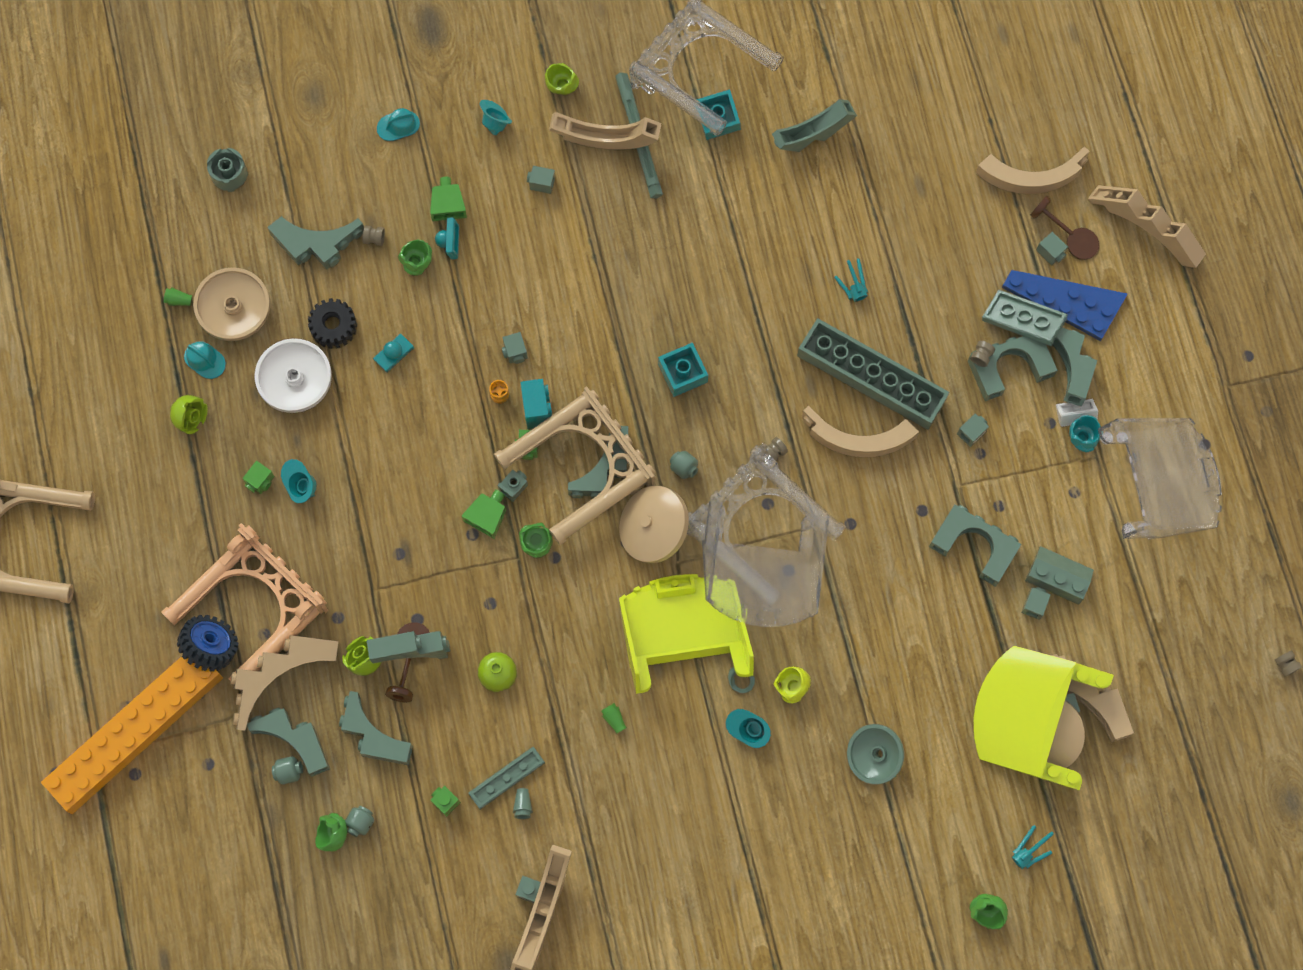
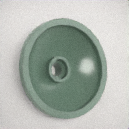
[847,724,904,784]

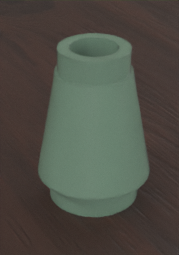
[513,788,533,819]

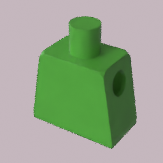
[430,176,467,221]
[462,489,506,539]

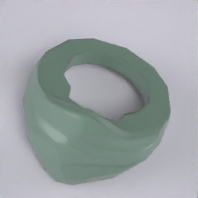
[728,667,755,693]

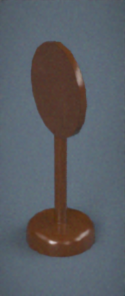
[1030,195,1099,260]
[385,623,430,703]

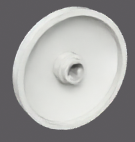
[255,339,332,413]

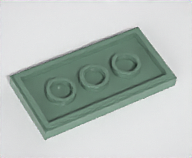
[982,290,1067,346]

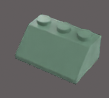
[1025,546,1094,605]

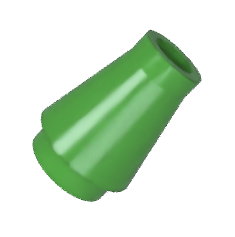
[164,287,193,306]
[601,703,627,734]

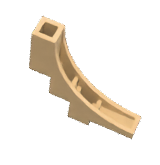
[231,635,338,731]
[1051,654,1134,742]
[510,845,572,970]

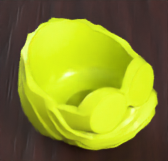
[773,667,811,704]

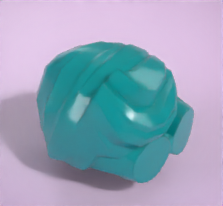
[1069,415,1102,452]

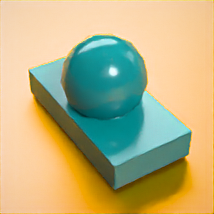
[435,218,459,259]
[373,333,414,373]

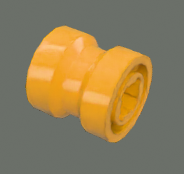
[489,380,509,404]

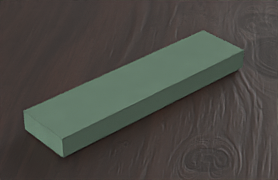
[468,746,545,810]

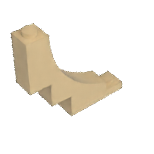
[1088,185,1206,268]

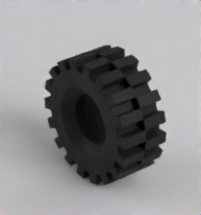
[308,298,357,349]

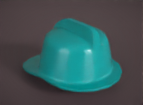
[479,100,512,135]
[377,108,420,141]
[184,341,226,379]
[281,459,317,503]
[726,709,771,748]

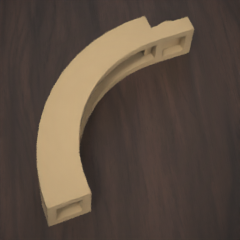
[549,112,662,150]
[976,147,1090,194]
[802,406,919,457]

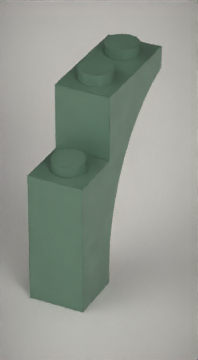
[772,99,857,152]
[1052,328,1097,407]
[568,426,628,498]
[367,631,451,663]
[339,691,413,765]
[247,708,330,777]

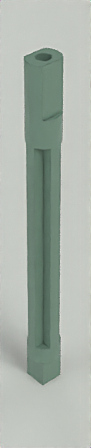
[615,73,663,199]

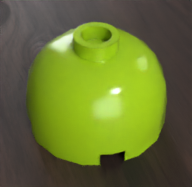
[170,395,208,434]
[342,636,382,676]
[478,652,517,692]

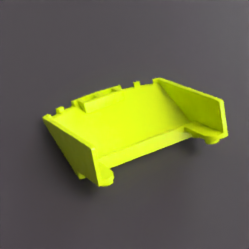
[619,574,754,694]
[973,646,1114,790]

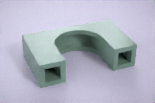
[967,336,1058,401]
[929,504,1022,587]

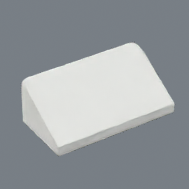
[1056,399,1098,427]

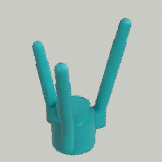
[834,258,868,302]
[1012,825,1054,869]

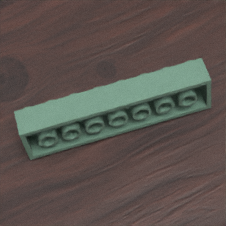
[797,318,950,430]

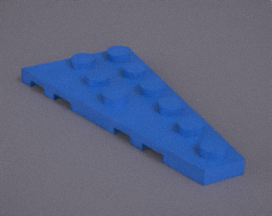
[1002,270,1127,341]

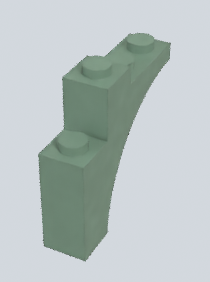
[267,216,364,270]

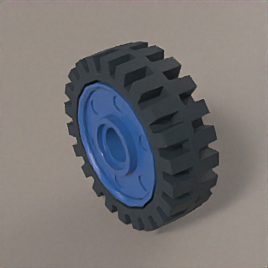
[177,615,239,672]

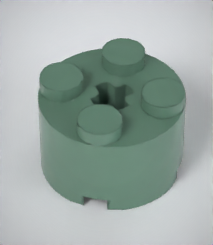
[207,148,248,192]

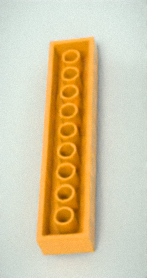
[41,656,223,814]

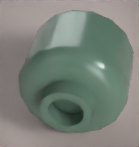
[670,451,698,479]
[272,756,303,784]
[345,806,374,837]

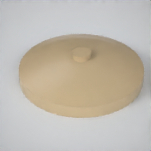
[193,268,270,341]
[619,486,689,563]
[1047,700,1085,768]

